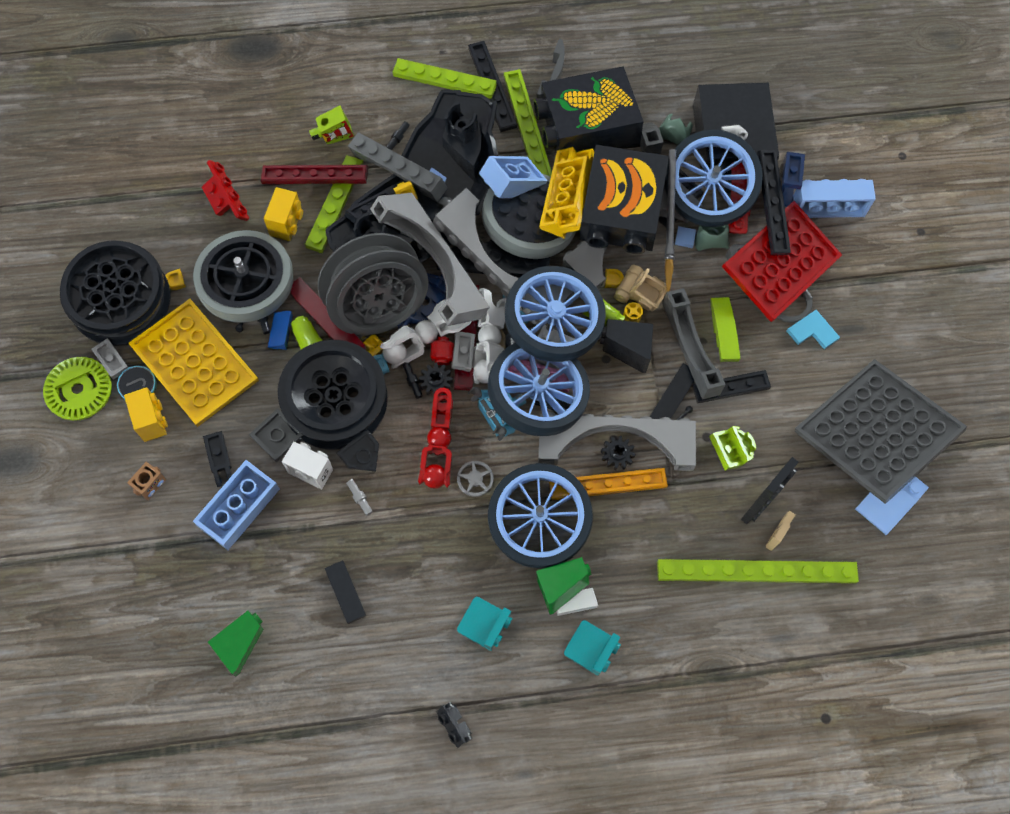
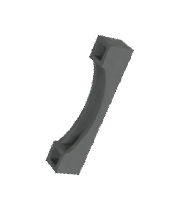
[348,132,448,202]
[662,288,726,399]

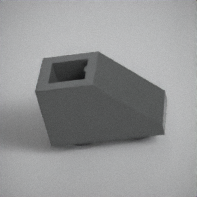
[640,122,664,154]

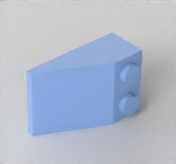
[479,156,547,198]
[855,477,929,535]

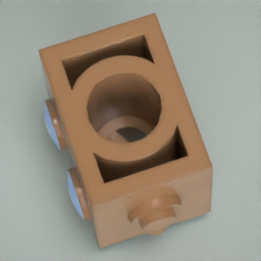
[127,462,167,500]

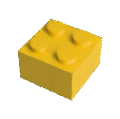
[263,187,303,241]
[124,387,168,442]

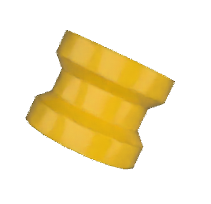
[623,302,643,322]

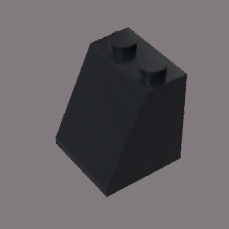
[600,319,653,373]

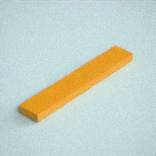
[549,468,668,500]

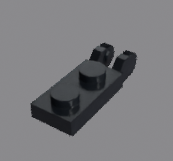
[203,431,233,487]

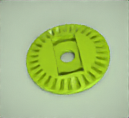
[43,357,112,421]

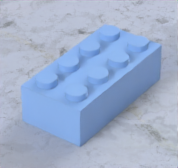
[793,179,876,218]
[193,460,280,550]

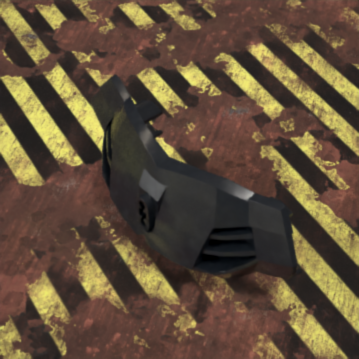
[325,89,498,262]

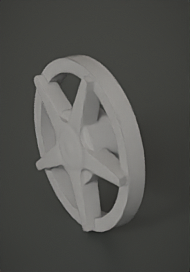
[457,461,494,497]

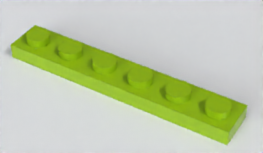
[392,58,497,99]
[305,155,364,254]

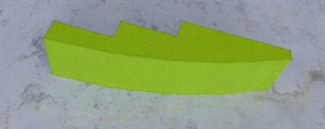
[710,297,741,362]

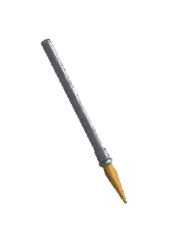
[664,149,676,292]

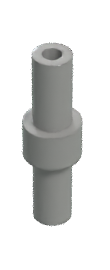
[346,479,373,516]

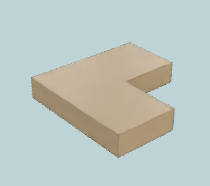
[766,511,796,551]

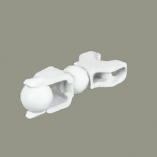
[472,288,507,384]
[380,299,472,369]

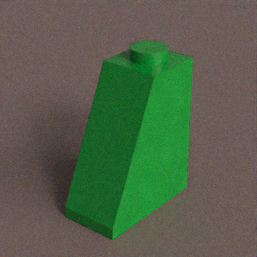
[536,557,591,615]
[208,611,264,677]

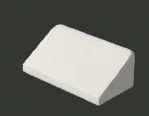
[557,588,598,616]

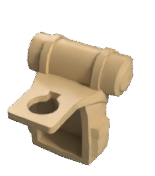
[614,265,667,311]

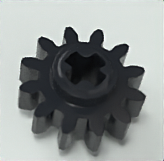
[419,363,453,395]
[601,436,636,471]

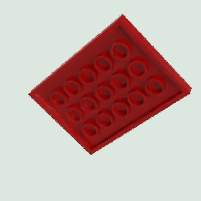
[722,201,842,322]

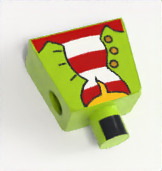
[309,105,354,144]

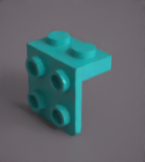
[457,597,513,651]
[564,620,621,676]

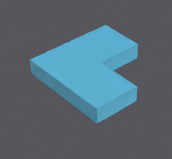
[786,310,840,350]

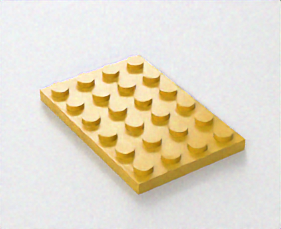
[128,299,259,427]

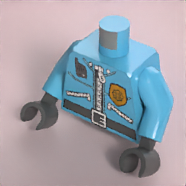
[468,387,526,441]

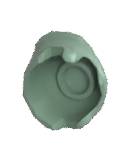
[659,114,693,146]
[695,225,730,251]

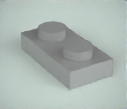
[451,331,475,372]
[92,338,128,380]

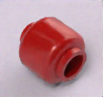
[430,337,454,366]

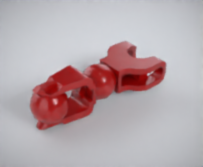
[418,388,453,489]

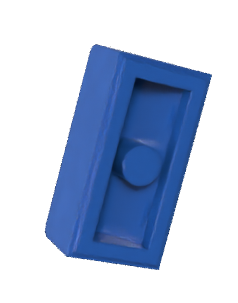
[268,311,293,350]

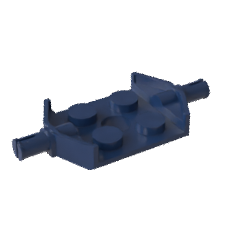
[397,273,446,329]

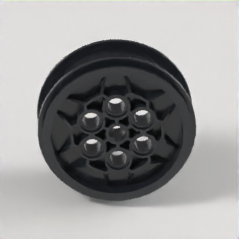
[60,240,171,346]

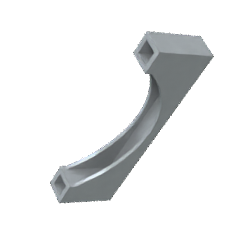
[562,183,702,291]
[433,188,572,325]
[370,193,490,326]
[538,412,696,471]

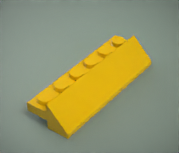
[539,147,594,239]

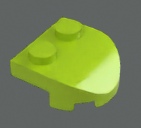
[709,426,756,471]

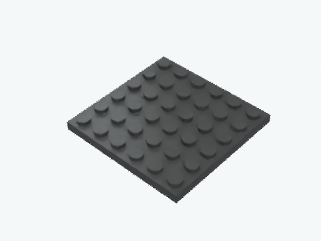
[795,359,967,504]

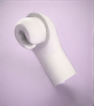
[721,125,748,140]

